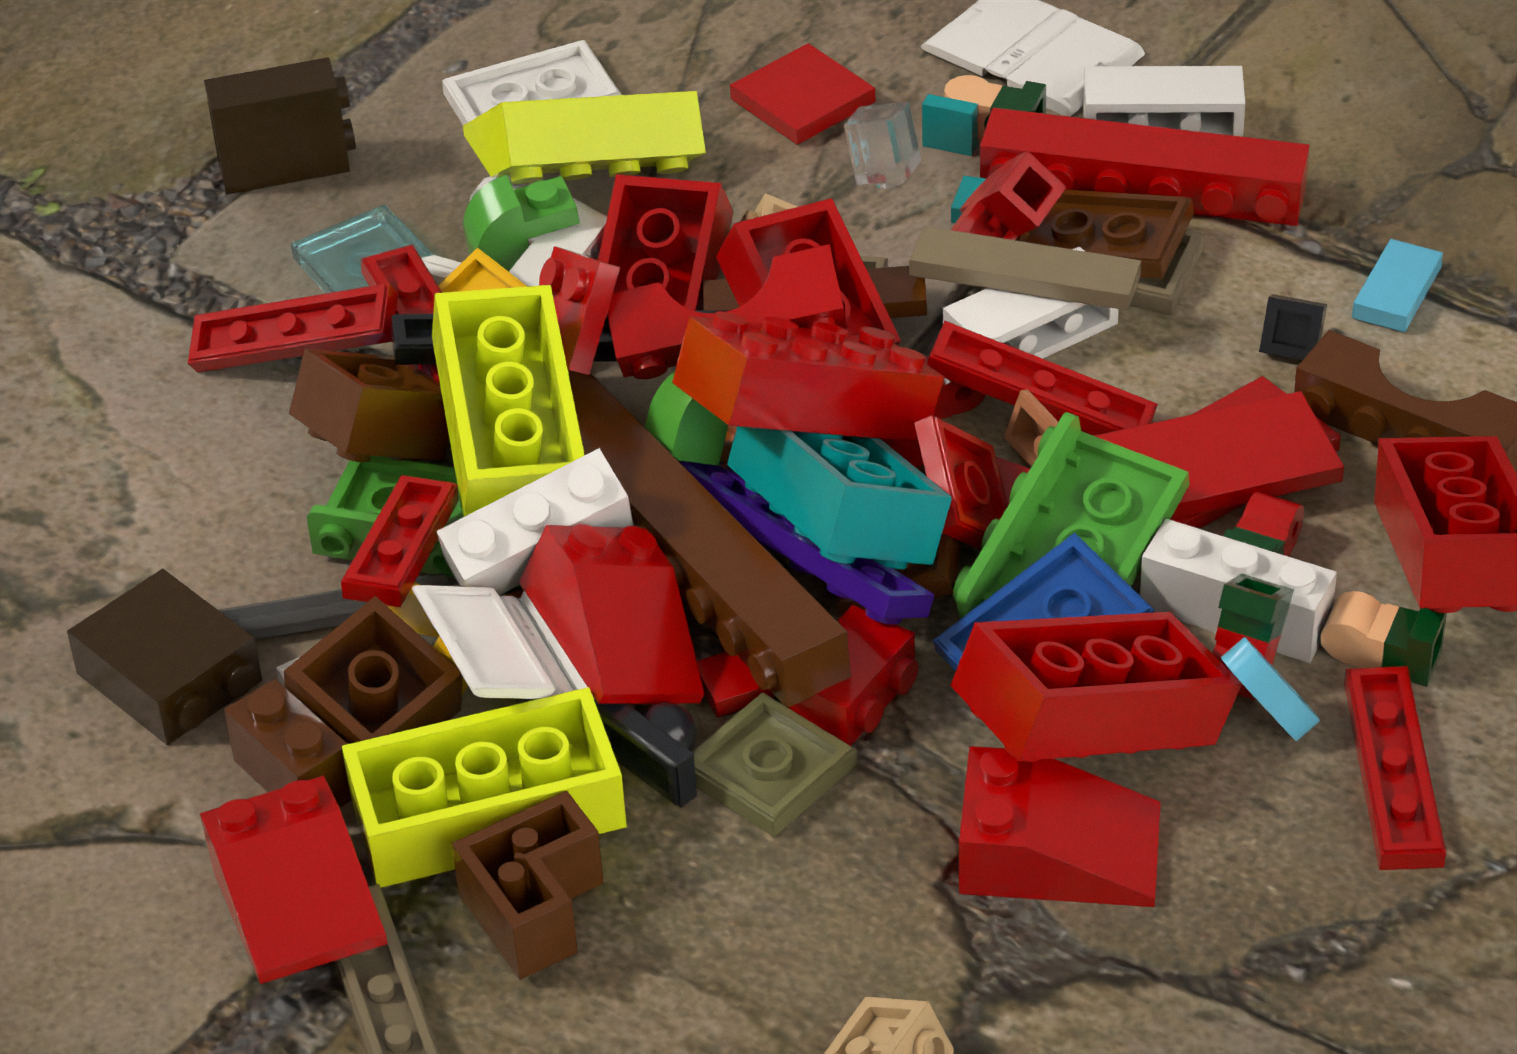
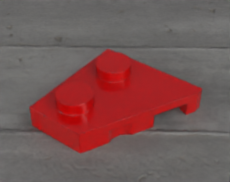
[539,246,620,375]

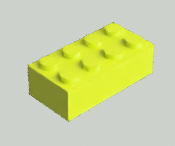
[432,285,585,517]
[342,687,627,888]

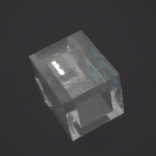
[844,102,921,189]

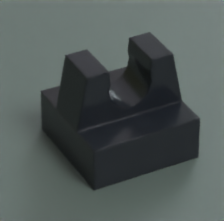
[1259,294,1327,360]

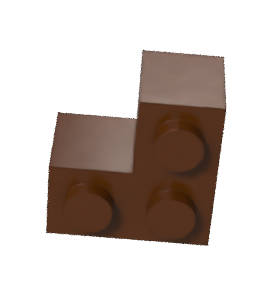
[451,791,604,980]

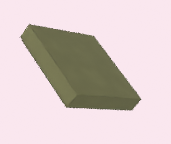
[692,692,857,837]

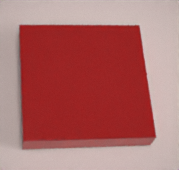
[730,43,876,145]
[914,415,1008,551]

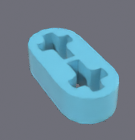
[1221,637,1321,741]

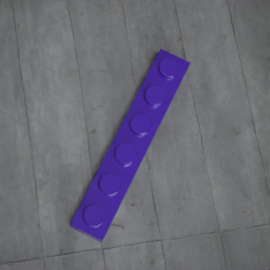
[679,461,935,624]

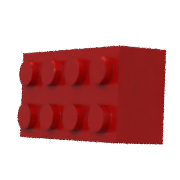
[672,311,945,442]
[1374,436,1517,613]
[950,612,1242,762]

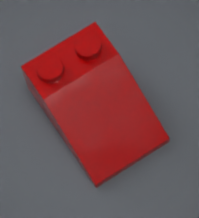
[598,174,734,310]
[716,198,901,345]
[519,524,704,704]
[959,746,1161,907]
[200,775,388,984]

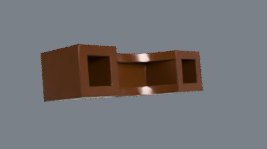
[1294,330,1517,473]

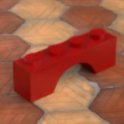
[607,244,848,379]

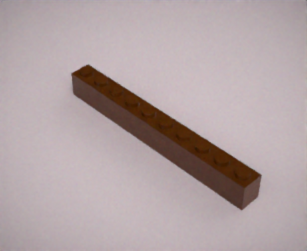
[567,369,851,708]

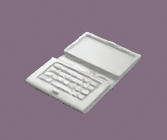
[921,0,1145,117]
[412,585,595,699]

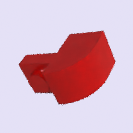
[951,151,1067,240]

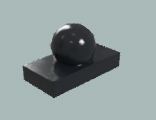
[594,699,697,808]

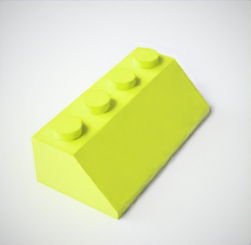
[463,91,706,184]

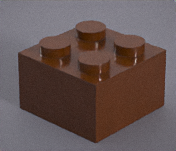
[289,349,449,463]
[284,596,463,744]

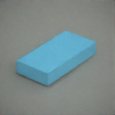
[1352,239,1443,332]

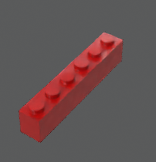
[980,108,1310,226]

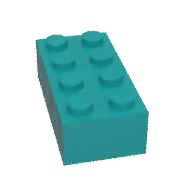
[727,426,952,569]

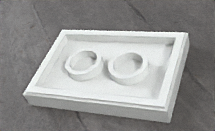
[442,40,622,125]

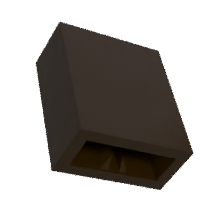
[204,57,356,195]
[67,568,262,745]

